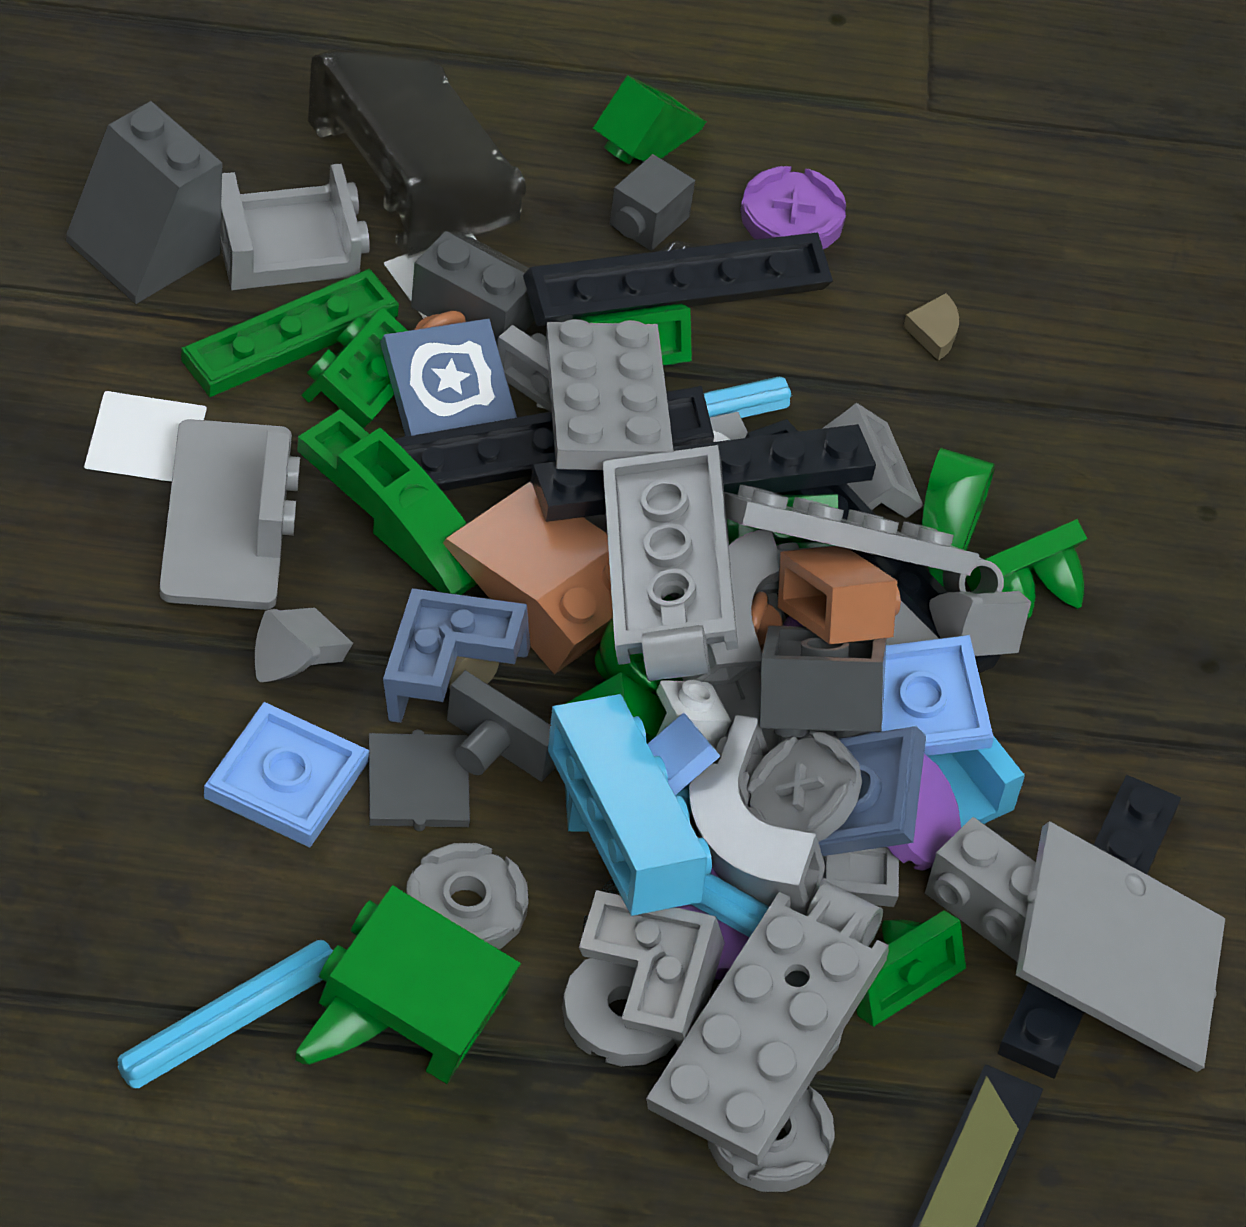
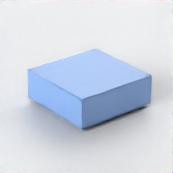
[648,713,720,795]

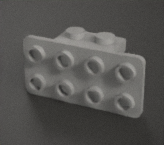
[160,419,300,610]

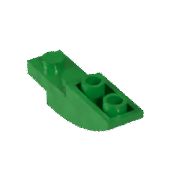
[297,409,477,595]

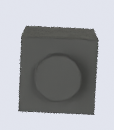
[609,154,695,251]

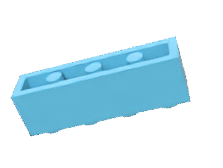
[548,694,712,916]

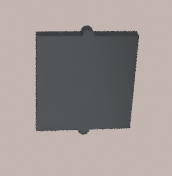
[368,729,470,831]

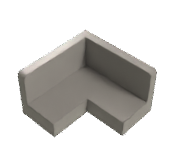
[579,890,725,1048]

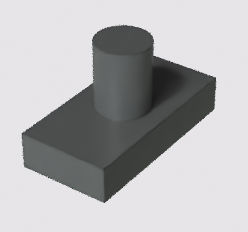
[447,670,556,782]

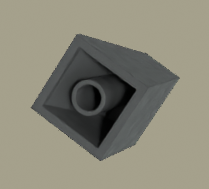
[66,101,222,304]

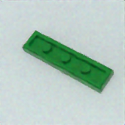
[181,269,399,397]

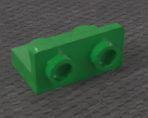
[301,307,408,428]

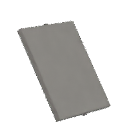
[1016,821,1225,1072]

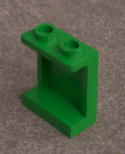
[319,885,521,1084]

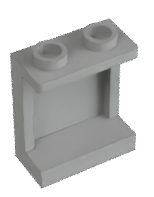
[220,164,370,290]

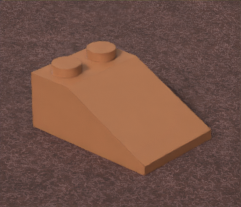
[443,482,613,675]

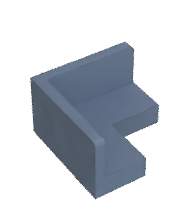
[383,589,531,723]

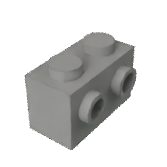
[925,817,1036,962]

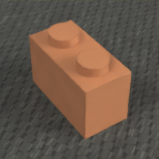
[778,546,901,644]

